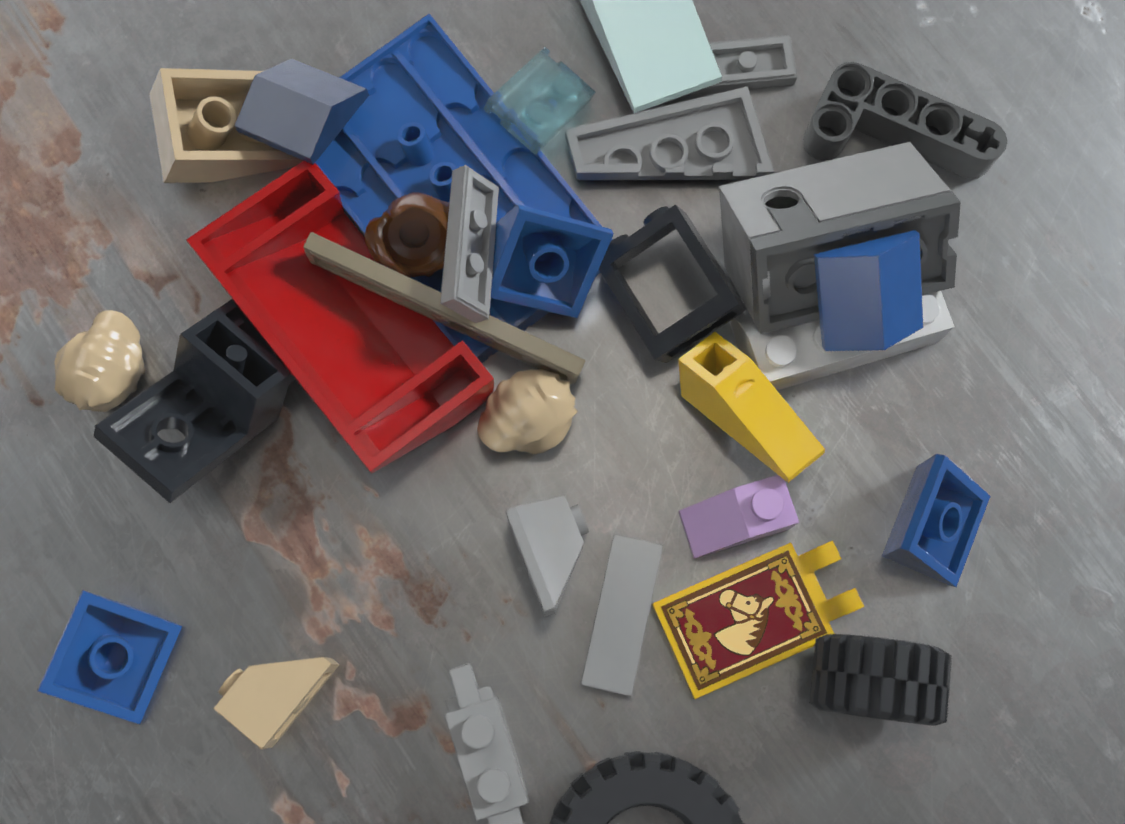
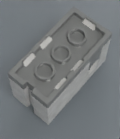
[719,142,961,334]

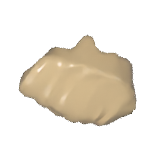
[54,310,145,412]
[477,369,578,455]

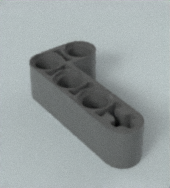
[803,62,1007,179]

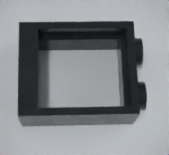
[599,204,747,363]

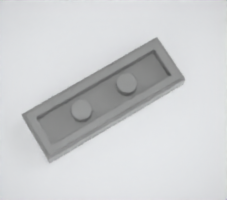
[684,35,797,96]
[440,165,499,323]
[581,534,664,696]

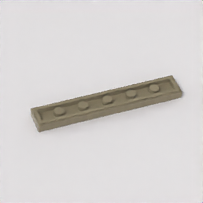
[303,232,586,385]

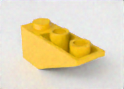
[678,332,825,483]

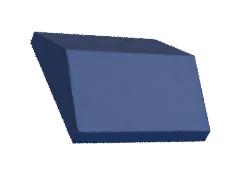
[814,230,923,351]
[37,590,182,724]

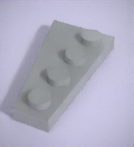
[565,87,774,180]

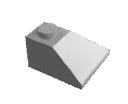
[505,495,589,617]

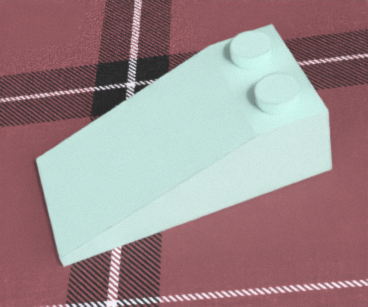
[580,0,722,113]

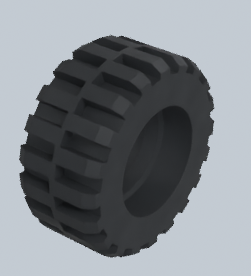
[549,751,744,824]

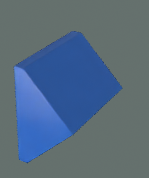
[491,204,614,318]
[882,454,991,587]

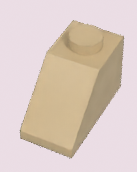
[213,657,340,749]

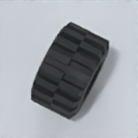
[809,634,952,726]

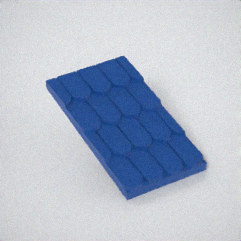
[315,13,613,363]

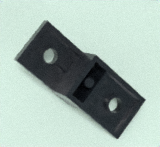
[94,299,295,503]

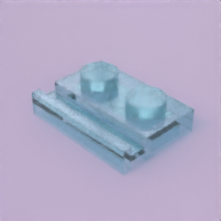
[484,47,596,155]

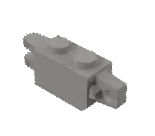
[445,663,530,824]

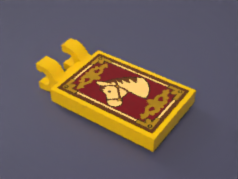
[651,540,865,699]

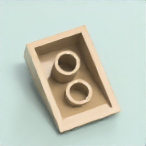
[149,68,303,183]

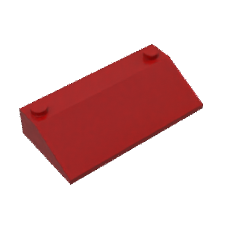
[186,161,494,474]

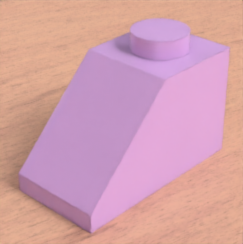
[679,475,799,559]

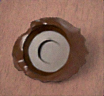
[365,192,450,278]

